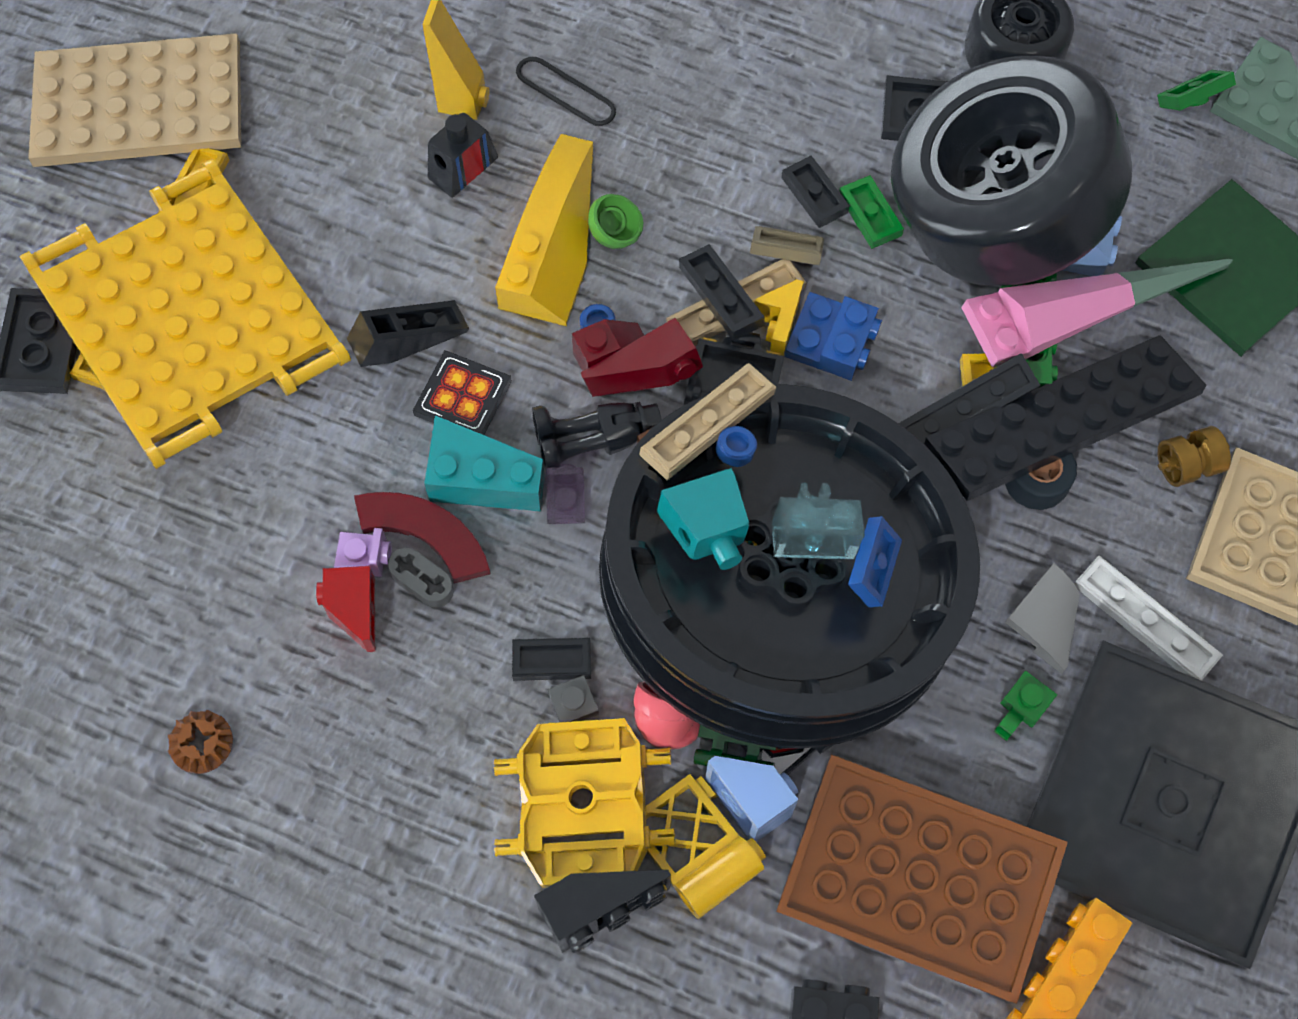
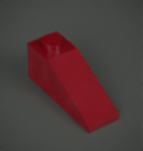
[580,318,703,397]

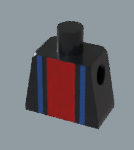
[427,113,498,198]

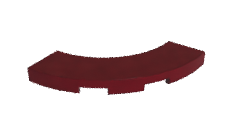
[354,492,491,584]

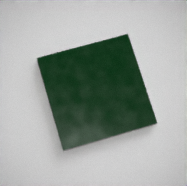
[1135,179,1298,357]

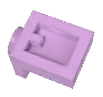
[334,528,392,577]

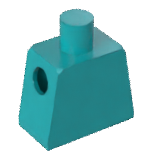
[657,468,749,570]

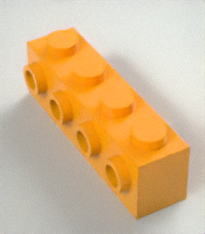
[1006,898,1133,1019]

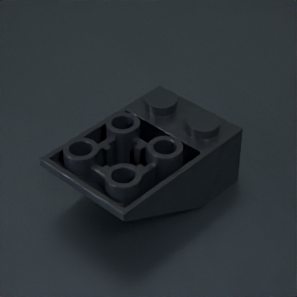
[534,870,671,953]

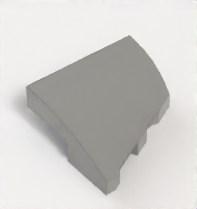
[1005,563,1080,674]

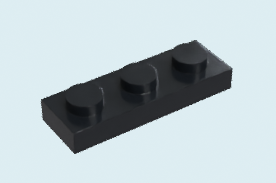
[679,244,765,341]

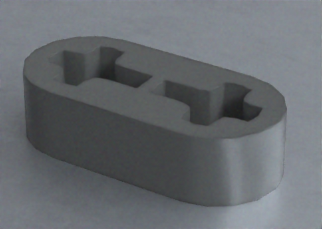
[388,548,454,608]

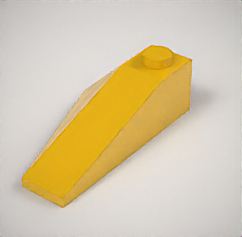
[422,0,490,120]

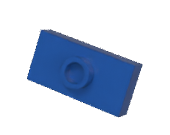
[848,516,902,607]

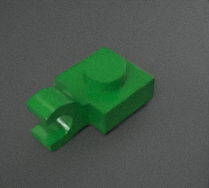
[994,670,1058,741]

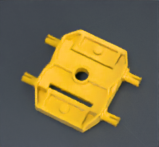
[494,718,675,888]

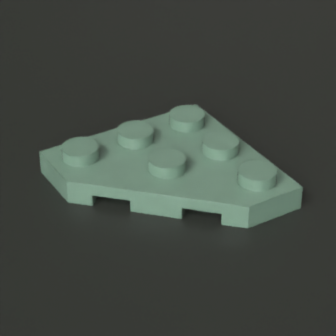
[1210,37,1298,160]

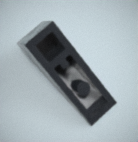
[347,300,469,367]

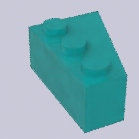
[424,416,545,511]

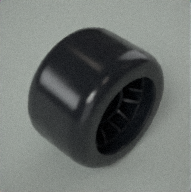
[965,0,1074,68]

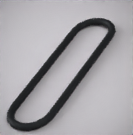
[516,57,616,126]

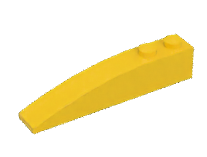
[495,134,593,326]

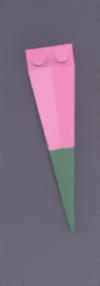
[961,259,1233,368]

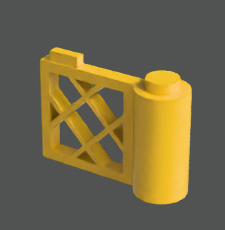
[646,774,766,920]

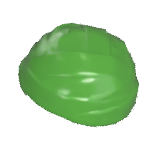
[588,194,644,249]

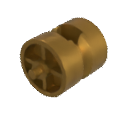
[1158,426,1231,487]

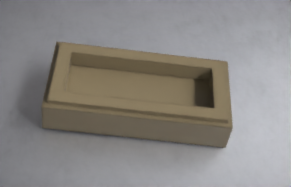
[750,226,824,266]

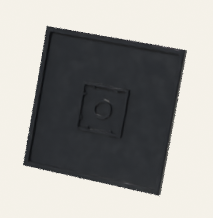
[1027,640,1298,969]

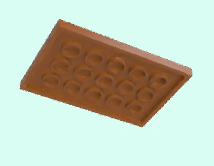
[776,754,1068,1004]

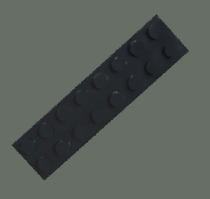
[924,335,1207,501]

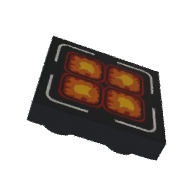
[413,350,512,435]

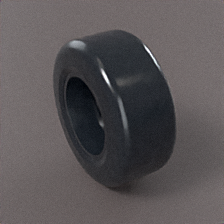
[891,55,1132,286]

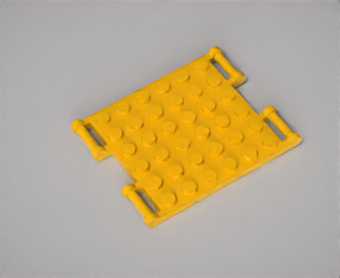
[19,159,351,469]

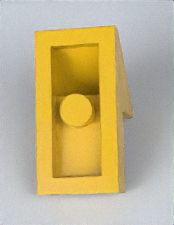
[753,279,804,356]

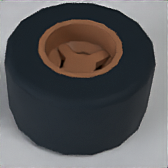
[1005,453,1077,510]

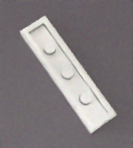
[1074,555,1223,681]

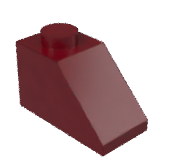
[572,319,644,371]

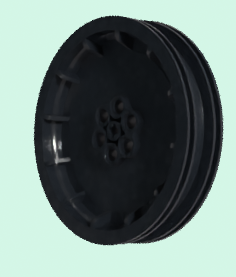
[599,384,980,748]

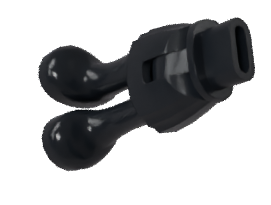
[532,402,662,472]

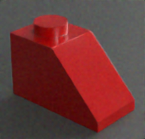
[316,566,376,652]

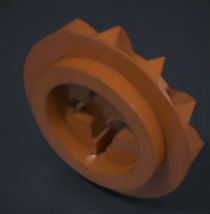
[168,710,233,774]

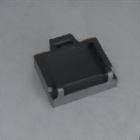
[684,332,784,405]

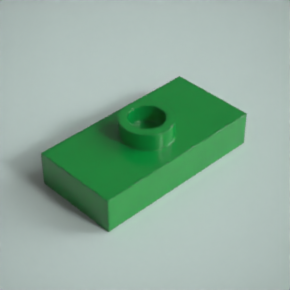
[1157,69,1236,111]
[839,175,904,249]

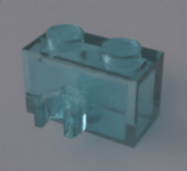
[771,483,865,559]

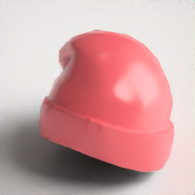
[634,681,700,750]

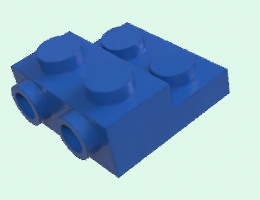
[784,292,882,381]

